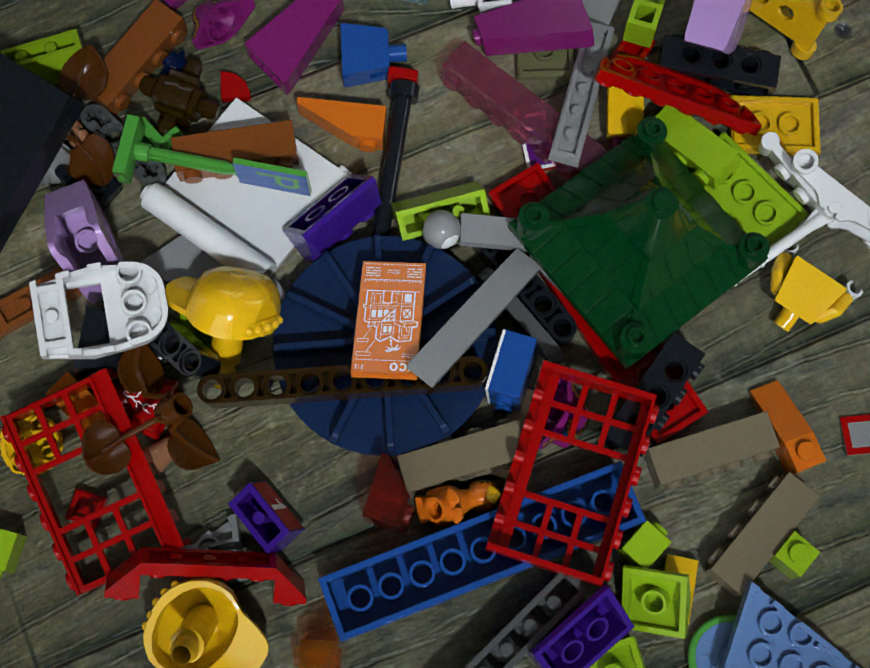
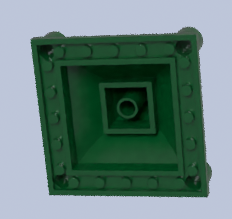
[508,117,770,370]

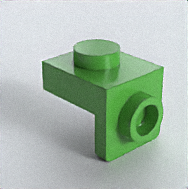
[140,116,183,151]

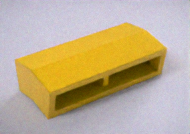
[606,86,644,138]

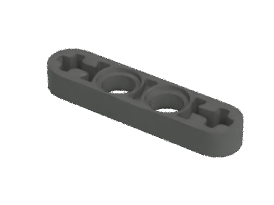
[80,104,167,187]
[475,266,564,363]

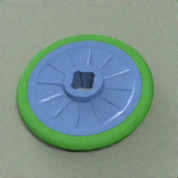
[687,615,736,668]

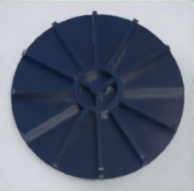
[273,234,497,456]

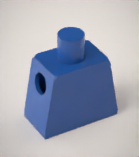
[340,23,407,87]

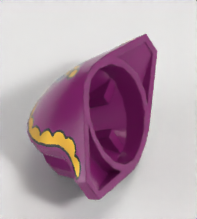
[192,0,256,50]
[539,379,589,449]

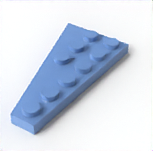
[720,580,860,668]

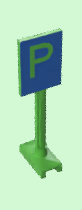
[112,114,312,196]

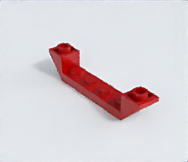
[104,547,306,606]

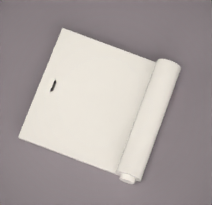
[140,98,348,277]

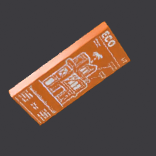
[351,261,427,380]

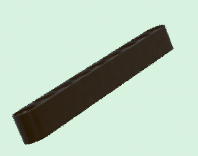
[197,356,488,409]

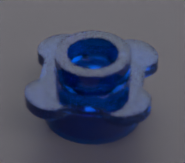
[162,50,187,75]

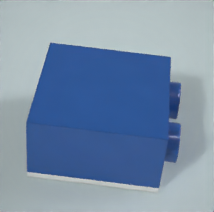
[485,329,537,414]

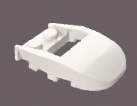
[29,262,168,359]

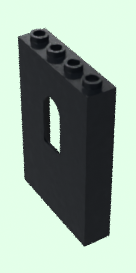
[0,52,86,253]

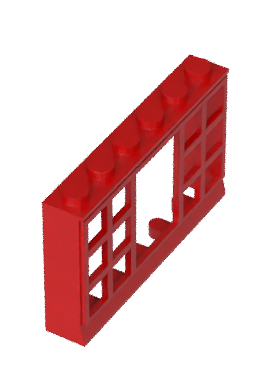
[485,360,659,587]
[0,368,192,596]

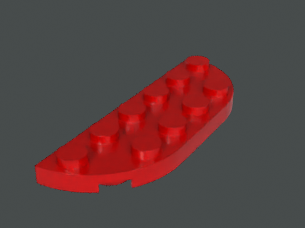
[594,54,762,136]

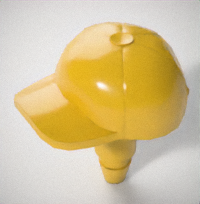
[165,266,283,390]
[142,577,269,668]

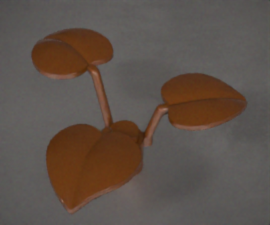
[59,45,115,186]
[82,344,220,475]

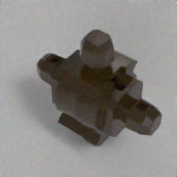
[139,58,221,137]

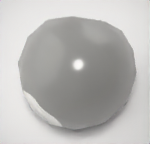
[423,210,461,249]

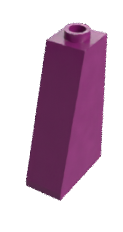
[244,0,344,95]
[472,0,595,56]

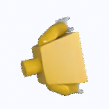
[770,244,863,332]

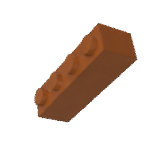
[91,0,188,117]
[171,120,299,184]

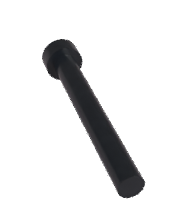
[372,79,420,237]

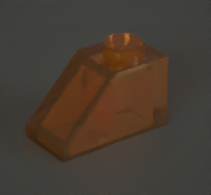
[293,639,342,668]

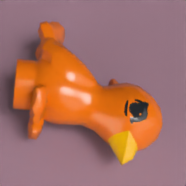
[415,479,501,526]

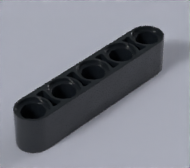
[472,247,577,347]
[149,311,221,379]

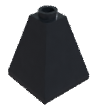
[74,305,163,379]

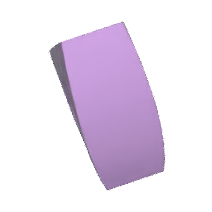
[684,0,752,54]
[44,180,124,304]

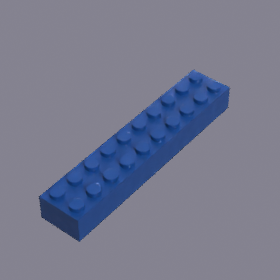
[318,461,646,642]

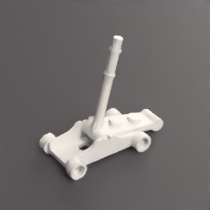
[734,132,870,287]

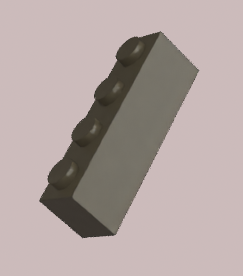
[644,411,780,491]
[397,418,522,497]
[704,472,820,597]

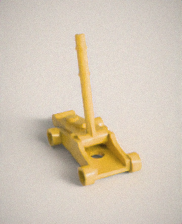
[750,0,843,60]

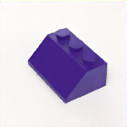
[282,174,382,261]
[528,584,635,668]

